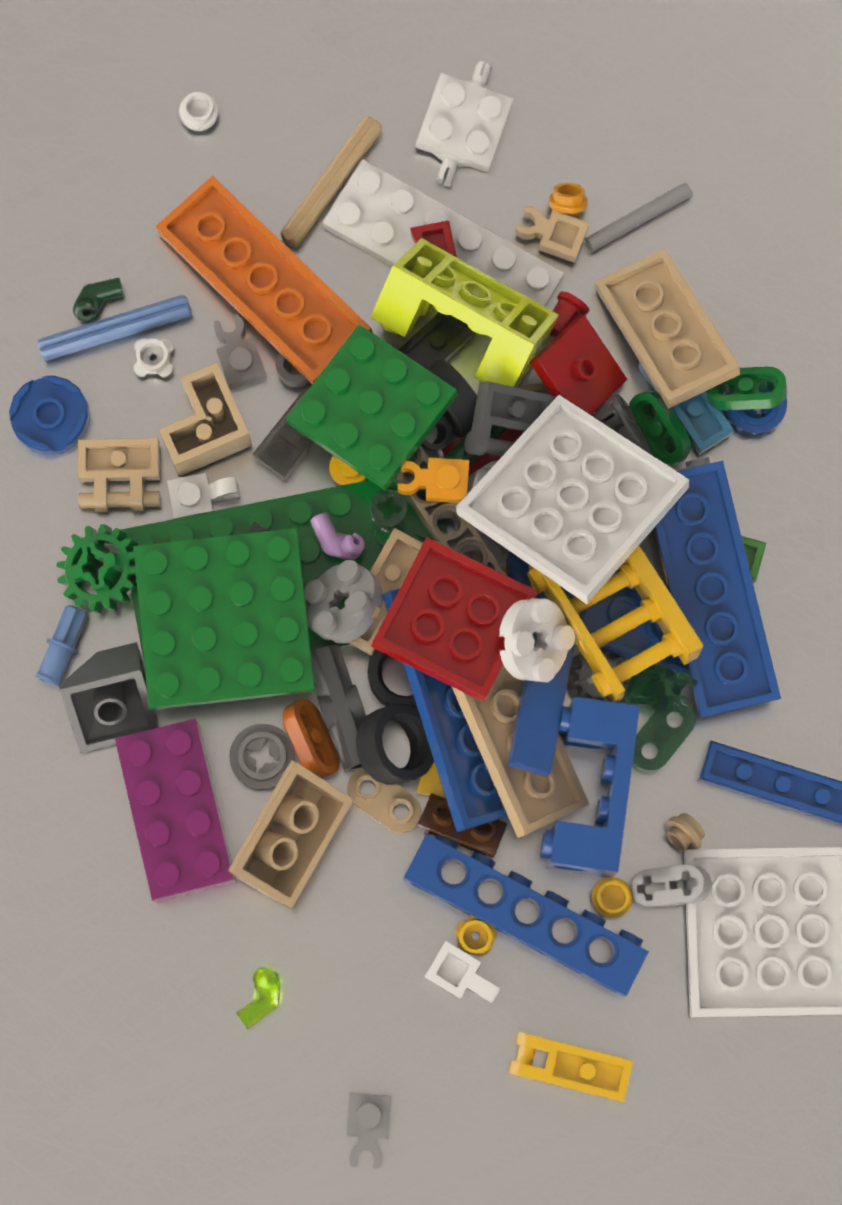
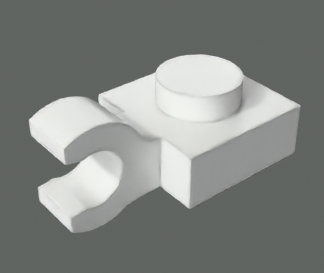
[167,473,240,519]
[425,941,501,1003]

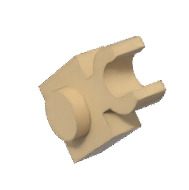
[515,206,590,263]

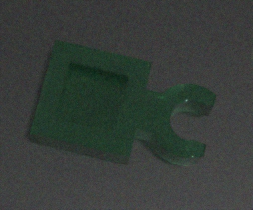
[624,666,698,711]

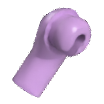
[310,512,365,560]

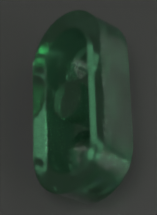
[633,698,696,772]

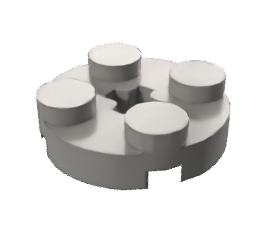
[304,560,383,643]

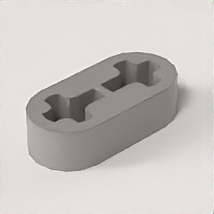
[631,864,712,907]

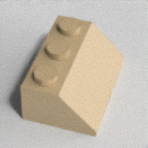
[228,760,354,909]

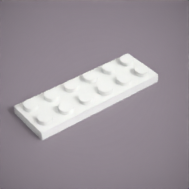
[322,159,564,307]

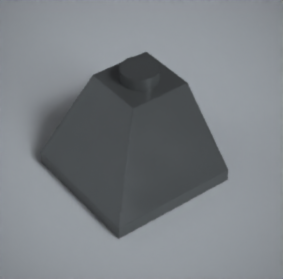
[59,642,159,753]

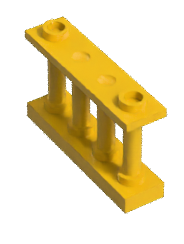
[527,545,704,703]

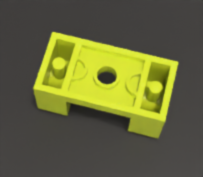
[370,238,559,387]

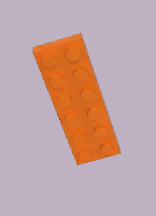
[155,175,373,384]

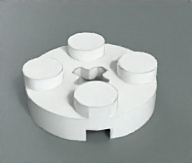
[499,598,575,682]

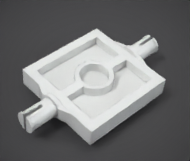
[415,61,513,187]

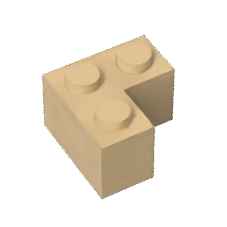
[159,362,252,477]

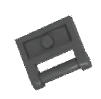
[465,381,554,456]

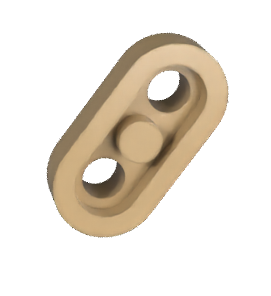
[347,768,421,834]

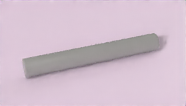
[585,182,693,252]

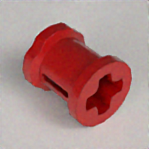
[549,291,590,338]

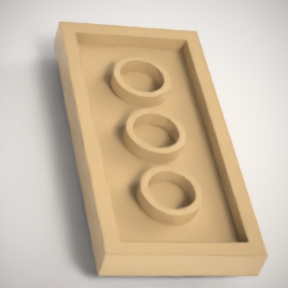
[595,248,740,409]
[451,664,590,838]

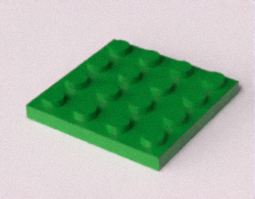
[133,528,315,710]

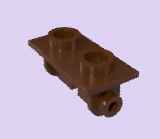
[417,793,507,857]

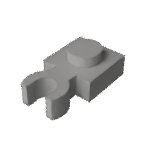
[214,314,267,389]
[346,1093,392,1169]

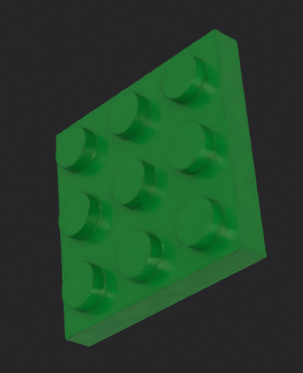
[286,324,458,491]

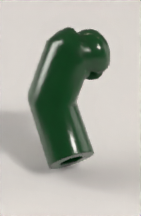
[73,277,124,322]

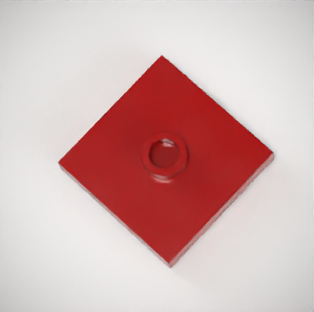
[529,315,627,415]

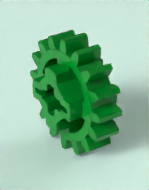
[56,524,138,614]

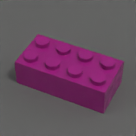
[115,719,237,903]

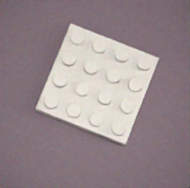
[456,395,689,604]
[684,847,842,1017]

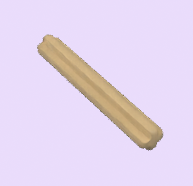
[280,116,382,247]

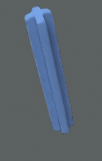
[38,295,191,361]

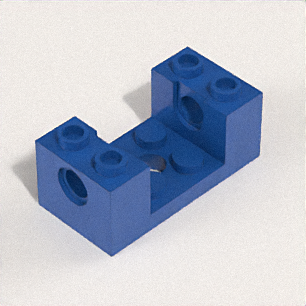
[540,696,640,878]

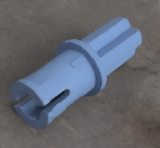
[35,605,87,687]

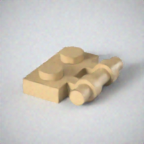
[78,438,160,512]

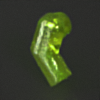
[236,967,281,1029]

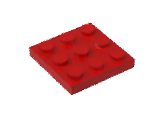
[371,537,538,702]

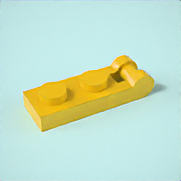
[509,1032,633,1102]

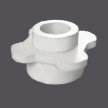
[133,338,174,378]

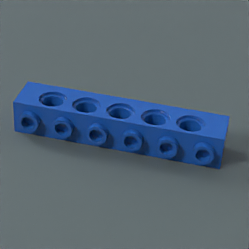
[403,834,649,997]

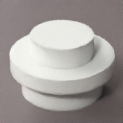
[179,92,218,131]

